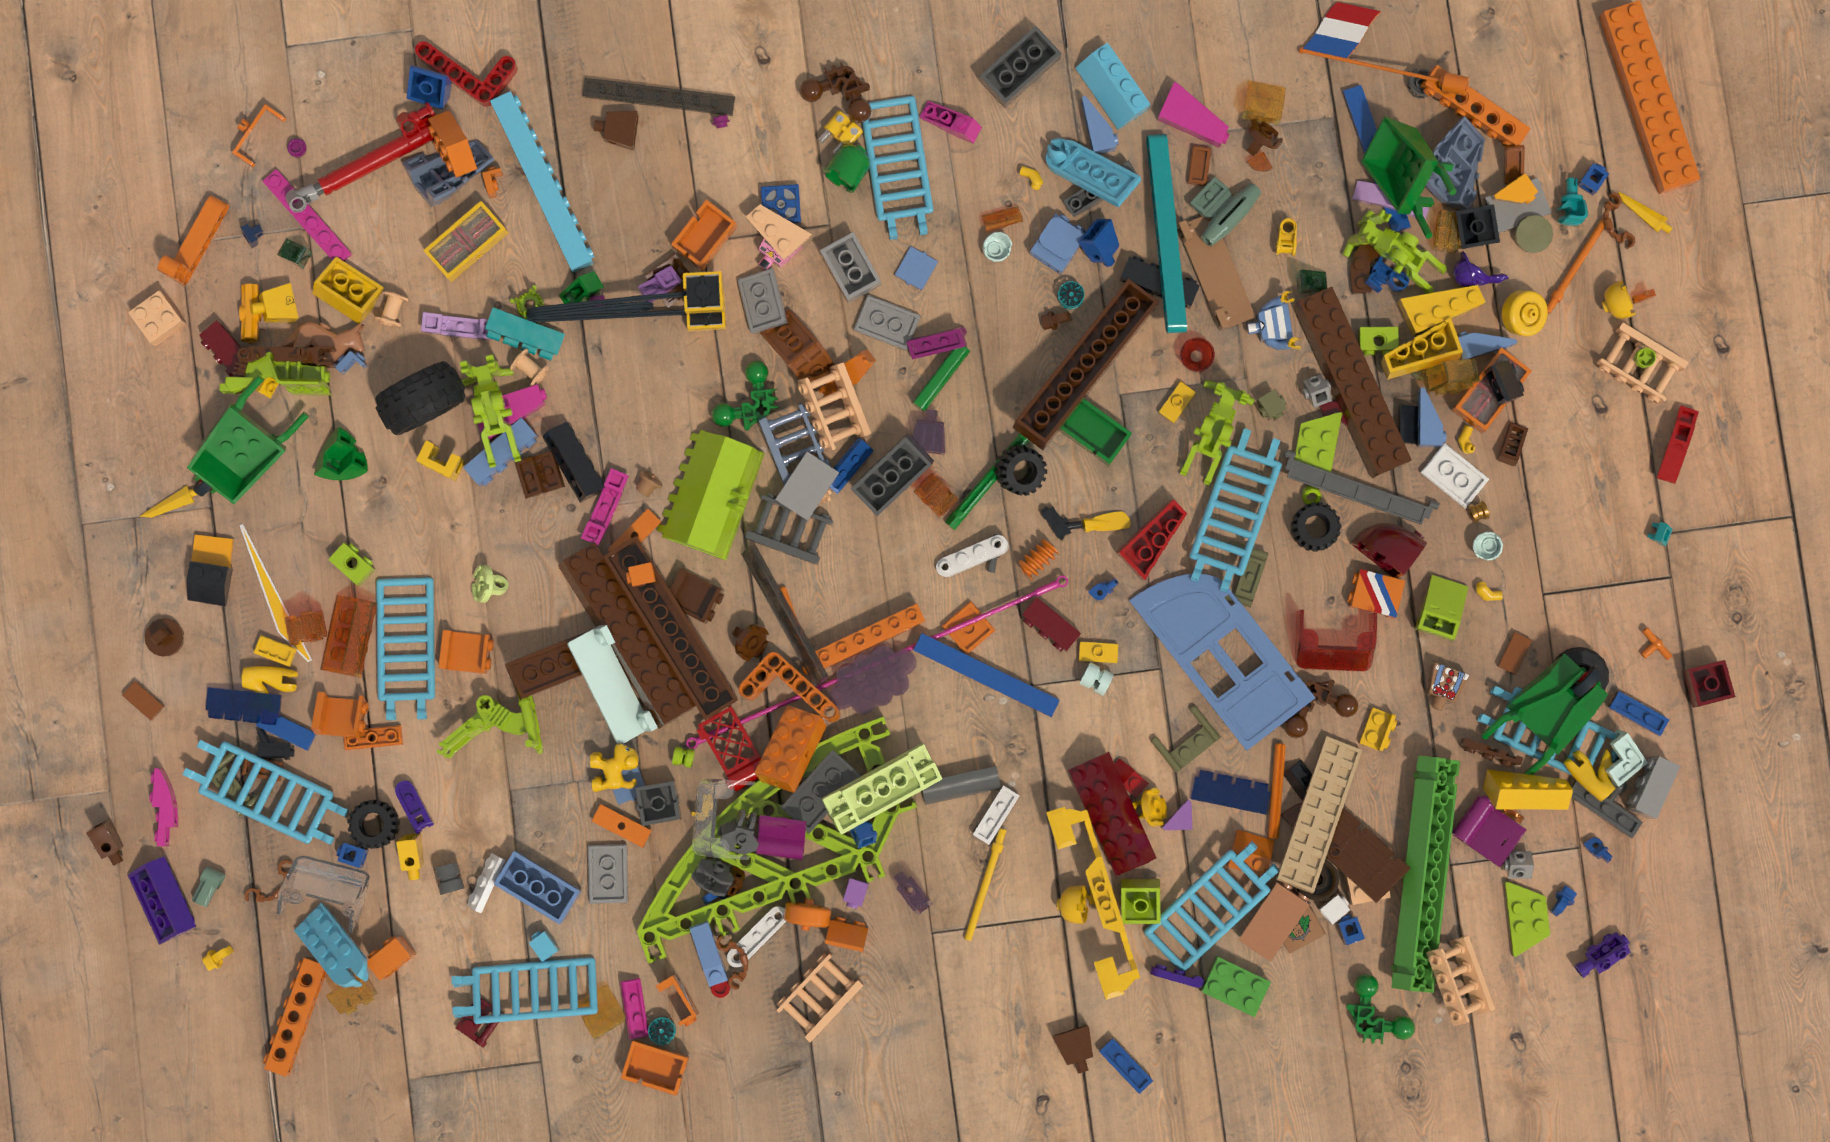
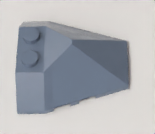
[1426,116,1485,210]
[402,140,494,207]

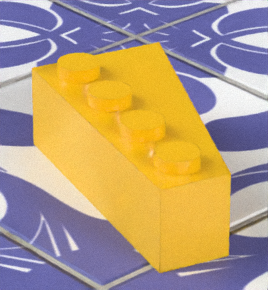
[1397,285,1486,336]
[1381,317,1463,380]
[1483,769,1573,810]

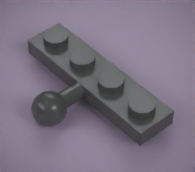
[1571,780,1643,838]

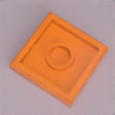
[942,601,996,655]

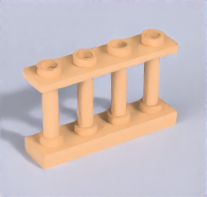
[1596,323,1689,404]
[797,362,871,452]
[1427,935,1495,1026]
[776,953,864,1042]

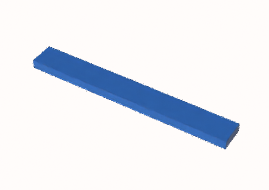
[1343,85,1411,232]
[913,633,1060,717]

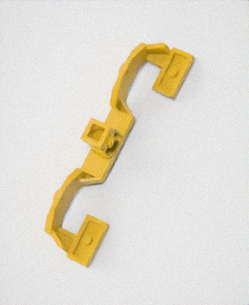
[1046,806,1140,1000]

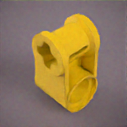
[1275,218,1297,256]

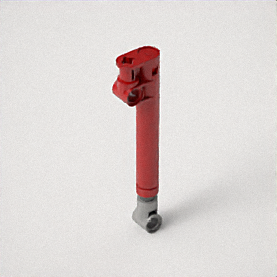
[285,102,436,213]

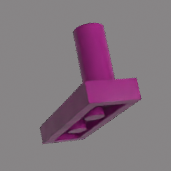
[907,326,967,360]

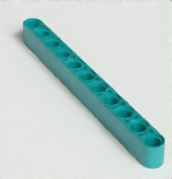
[1146,134,1187,334]

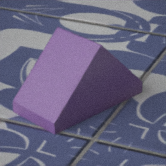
[1161,799,1193,830]

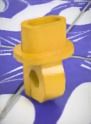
[202,946,234,971]

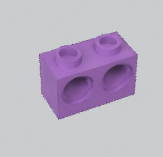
[843,878,869,909]

